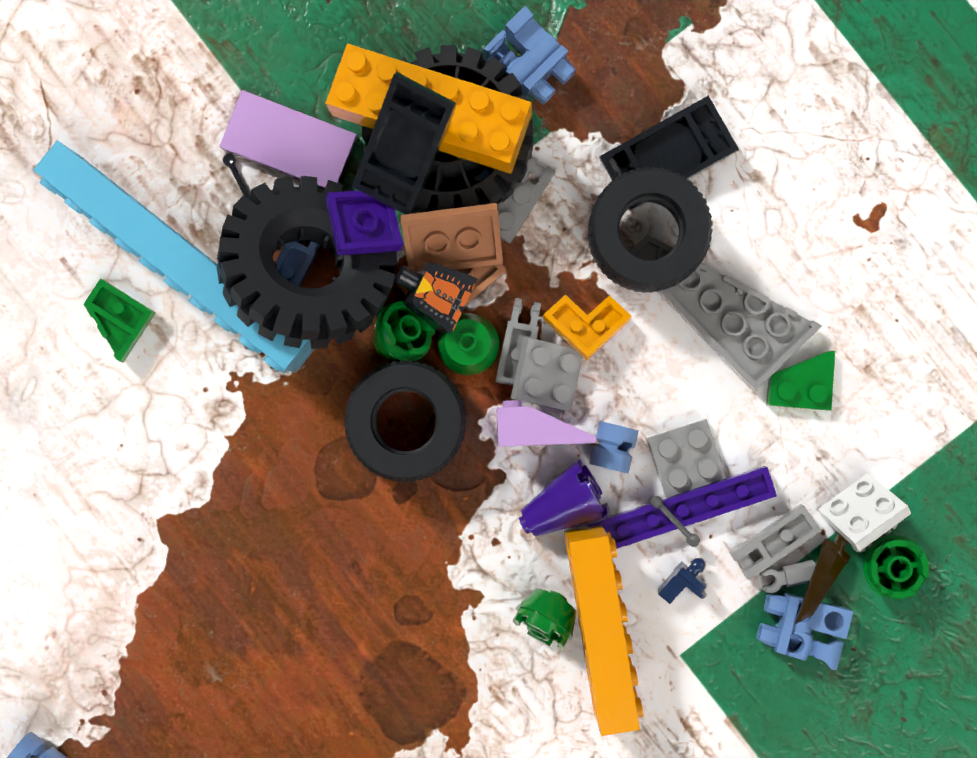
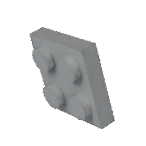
[511,337,583,412]
[646,419,726,498]

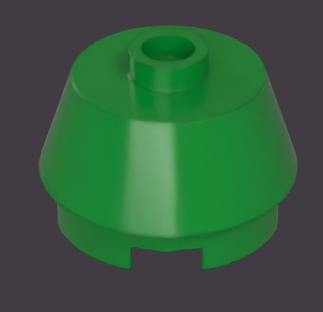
[372,301,435,362]
[437,313,499,375]
[864,535,929,600]
[513,589,576,650]

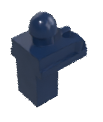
[657,558,707,604]

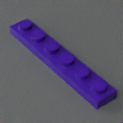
[587,466,777,549]

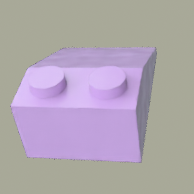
[496,400,596,447]

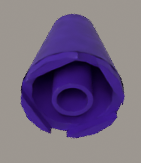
[519,459,610,537]

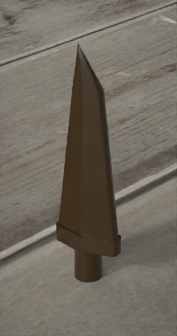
[795,533,851,624]

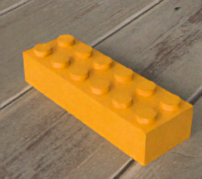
[325,43,532,174]
[564,525,644,736]

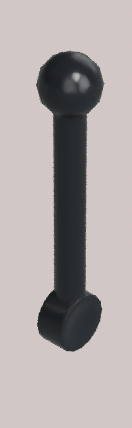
[223,154,250,200]

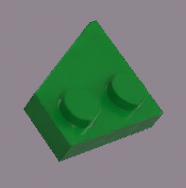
[83,278,156,363]
[766,351,836,411]

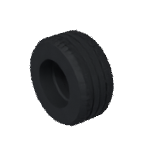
[588,167,713,293]
[344,360,466,482]

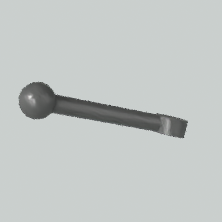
[651,496,700,547]

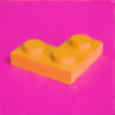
[543,295,632,361]

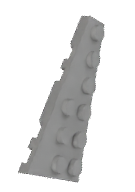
[629,234,822,391]

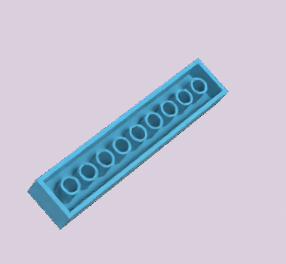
[33,140,314,373]

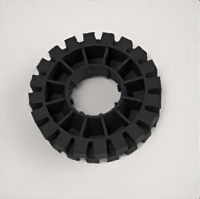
[362,45,534,214]
[217,176,397,349]

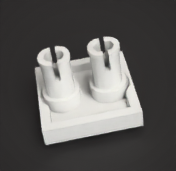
[818,473,911,552]

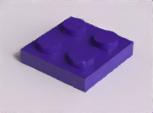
[325,191,403,256]

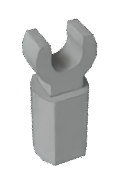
[760,560,816,593]

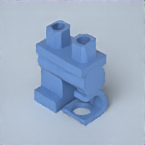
[482,6,576,105]
[756,592,853,670]

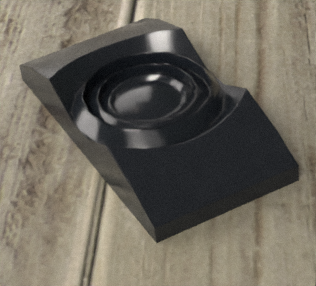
[352,72,457,215]
[599,95,739,211]

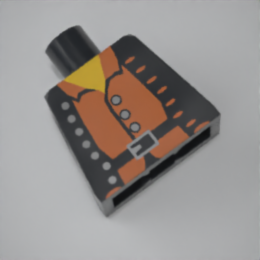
[395,262,478,334]

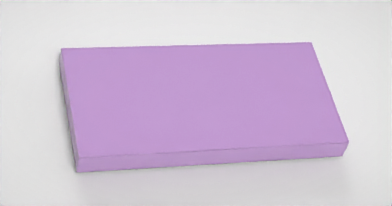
[219,90,358,189]

